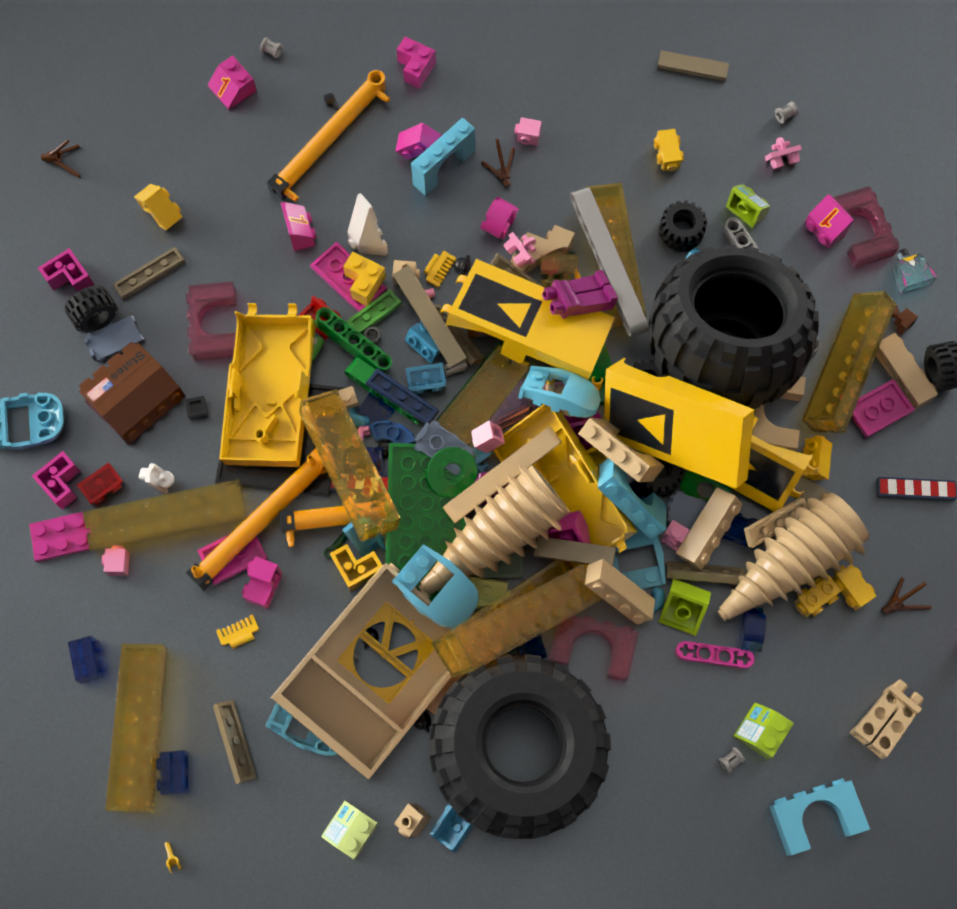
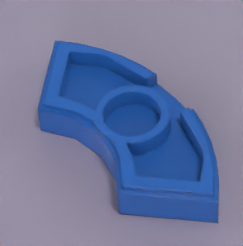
[368,420,416,444]

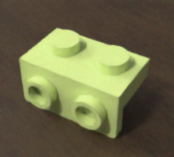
[469,577,508,611]

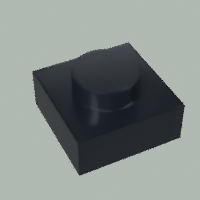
[185,396,208,419]

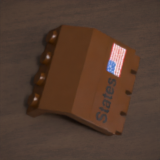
[78,342,186,445]

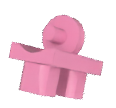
[765,137,802,169]
[503,232,536,268]

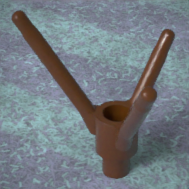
[481,138,515,187]
[41,140,81,178]
[881,577,932,615]

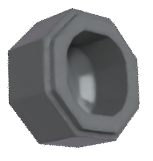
[364,327,382,345]

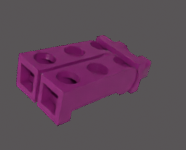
[542,270,618,319]

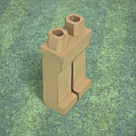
[850,679,924,759]

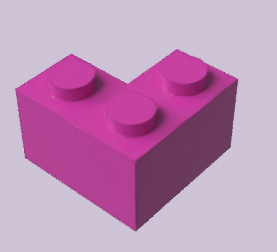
[396,37,436,89]
[395,123,442,160]
[38,248,94,292]
[32,451,81,510]
[242,556,283,609]

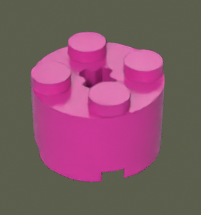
[480,196,519,240]

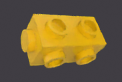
[654,129,684,172]
[802,435,832,481]
[832,564,876,611]
[794,575,842,618]

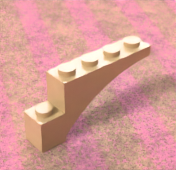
[511,225,575,274]

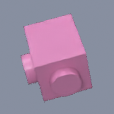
[514,117,542,146]
[471,421,505,453]
[102,546,130,576]

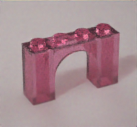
[833,186,899,269]
[186,281,237,361]
[548,611,638,682]

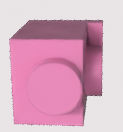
[660,520,689,552]

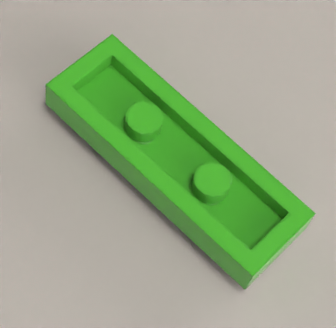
[346,289,402,334]

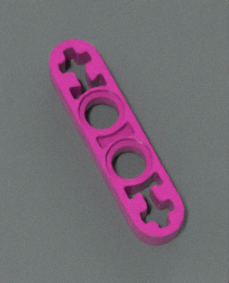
[675,641,755,669]

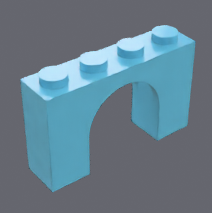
[411,117,476,196]
[598,458,666,540]
[770,778,870,856]

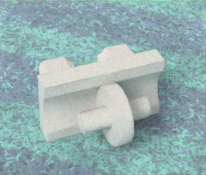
[139,463,174,494]

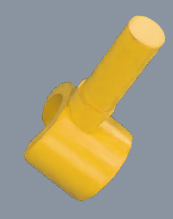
[165,842,181,873]

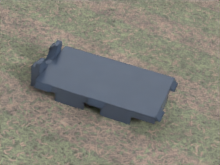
[84,316,144,362]
[414,420,475,476]
[666,490,707,531]

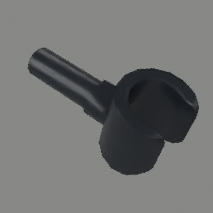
[323,93,340,111]

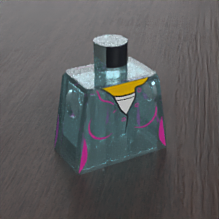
[892,248,937,295]

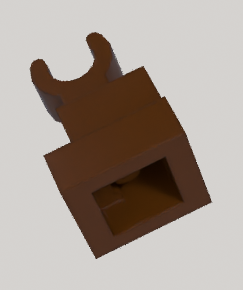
[883,302,918,335]

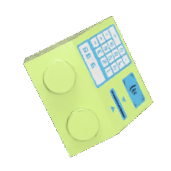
[321,801,379,860]

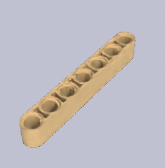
[443,426,562,523]

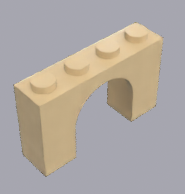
[752,377,806,452]
[578,418,664,482]

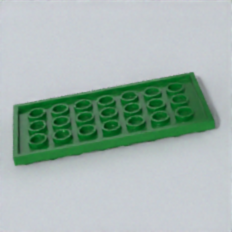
[385,443,466,601]

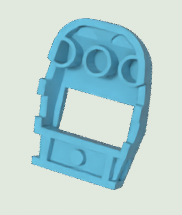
[518,366,601,417]
[0,393,64,450]
[613,521,666,590]
[392,544,479,628]
[265,703,337,756]

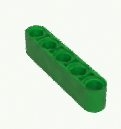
[315,307,392,374]
[344,357,420,424]

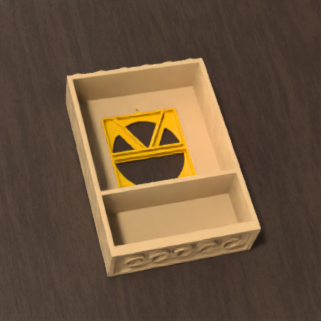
[270,563,479,779]

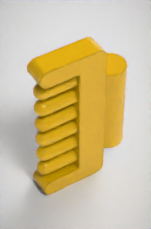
[423,251,456,288]
[216,615,259,649]

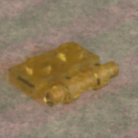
[540,254,578,287]

